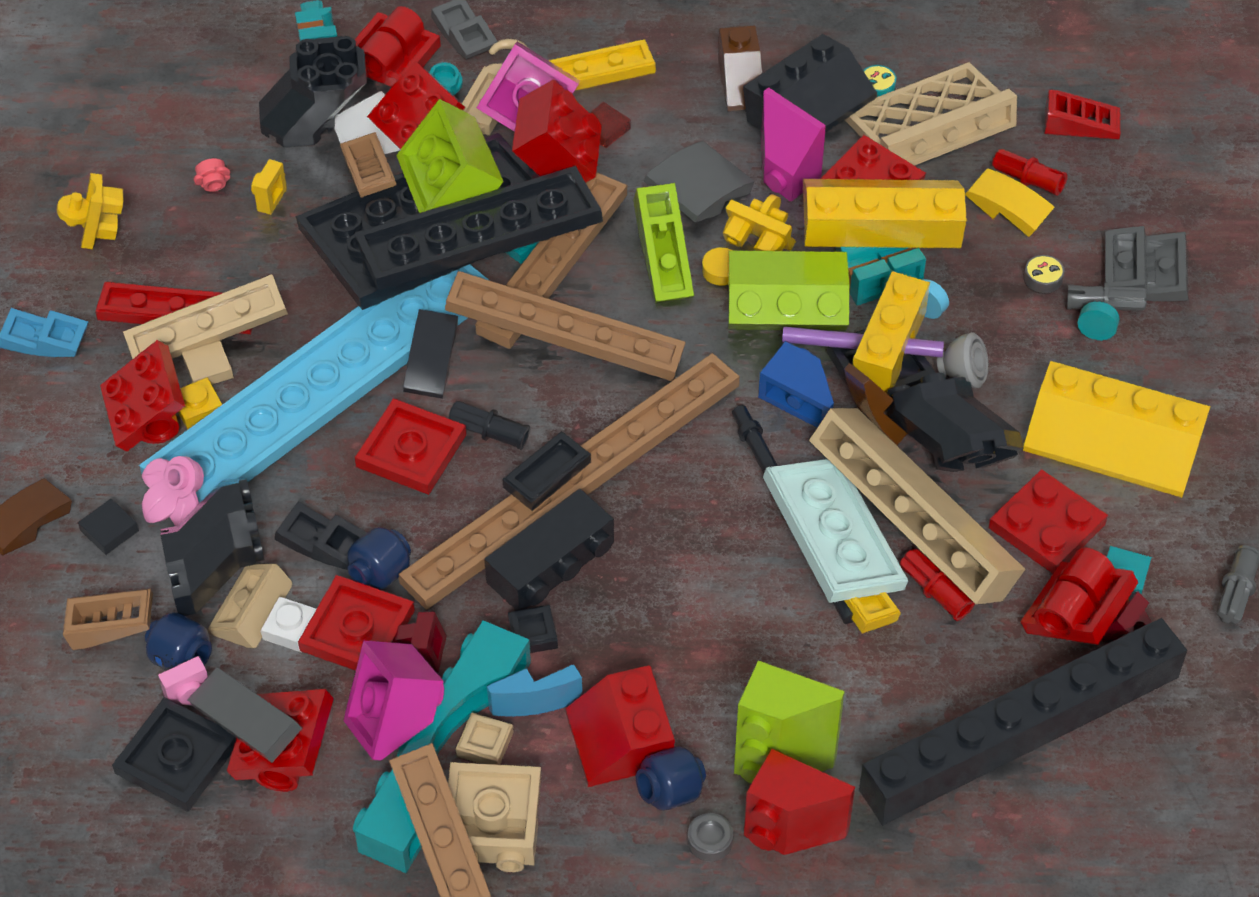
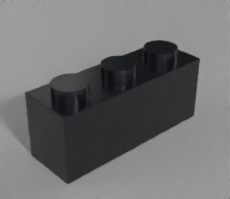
[484,488,614,611]

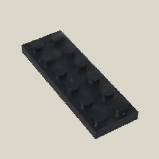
[354,166,603,291]

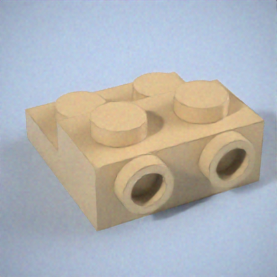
[448,762,541,873]

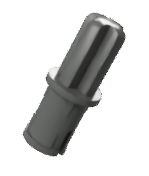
[1067,282,1147,311]
[1217,545,1259,624]

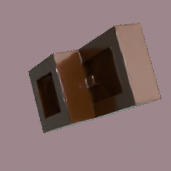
[844,363,907,446]
[0,478,72,556]

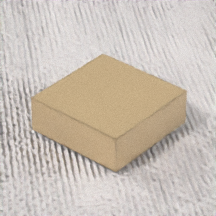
[182,341,234,385]
[456,713,514,765]

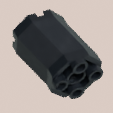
[259,36,367,148]
[887,373,1024,472]
[160,478,264,616]

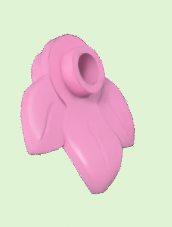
[141,456,204,526]

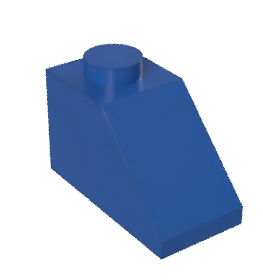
[758,341,834,428]

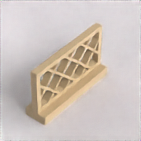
[845,62,1017,166]

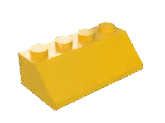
[803,179,967,248]
[1023,361,1210,498]

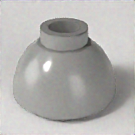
[937,332,988,388]

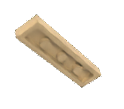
[123,275,288,359]

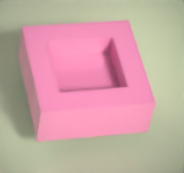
[158,656,208,706]

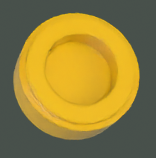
[702,247,733,286]

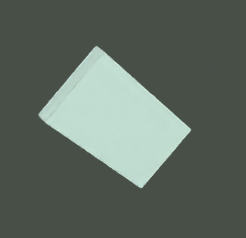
[763,459,908,603]

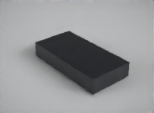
[502,431,591,511]

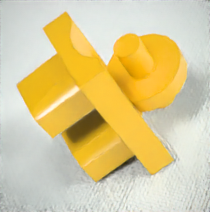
[56,173,123,249]
[723,194,796,251]

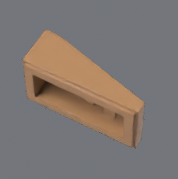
[340,132,396,197]
[63,589,153,650]

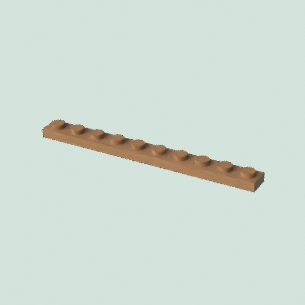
[398,353,740,610]

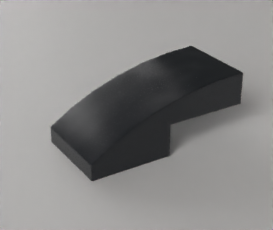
[403,309,458,399]
[274,502,367,570]

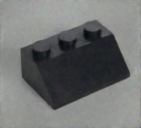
[743,34,877,133]

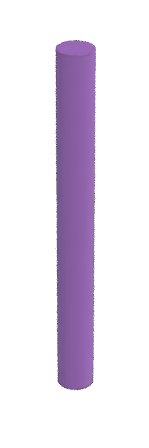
[782,327,944,358]

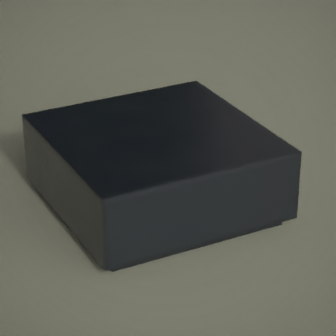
[78,499,139,555]
[507,605,558,653]

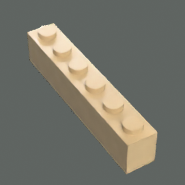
[809,408,1026,604]

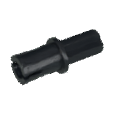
[449,401,530,450]

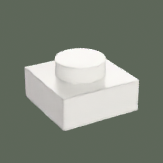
[261,597,316,652]

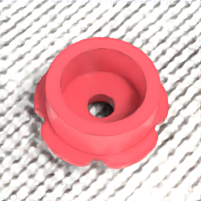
[194,158,230,192]

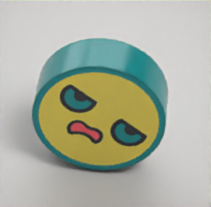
[863,65,896,97]

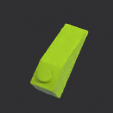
[633,183,694,303]

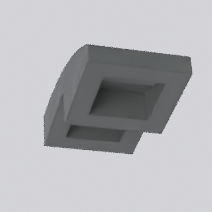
[431,0,498,59]

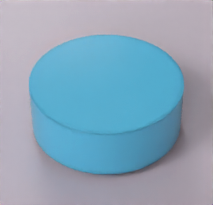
[922,279,949,319]

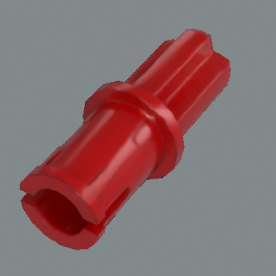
[992,149,1067,196]
[900,549,975,621]

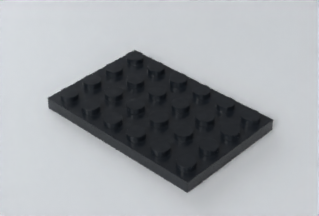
[296,133,539,310]

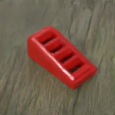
[1045,90,1120,140]

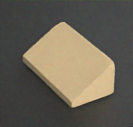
[207,564,292,648]

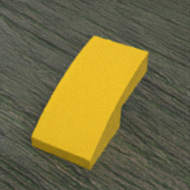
[965,168,1054,237]

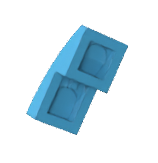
[0,308,88,357]
[487,664,583,717]

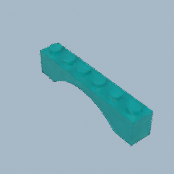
[353,621,531,873]

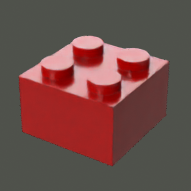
[512,79,602,183]

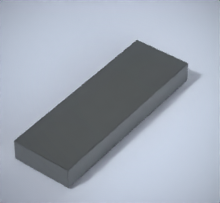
[188,667,302,763]

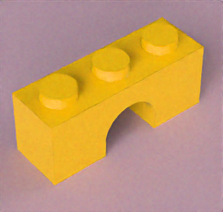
[853,271,930,393]

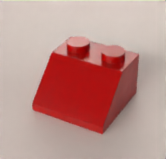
[565,665,675,787]
[744,749,855,855]

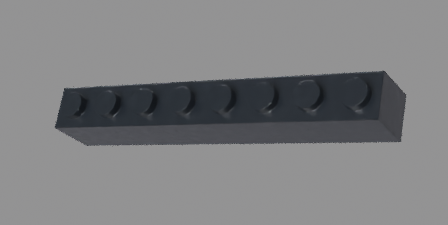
[859,618,1188,826]

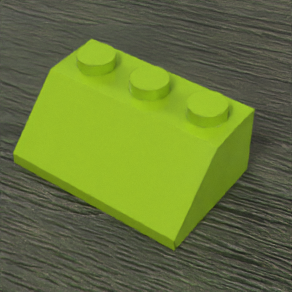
[396,99,503,213]
[728,251,849,331]
[734,661,845,784]

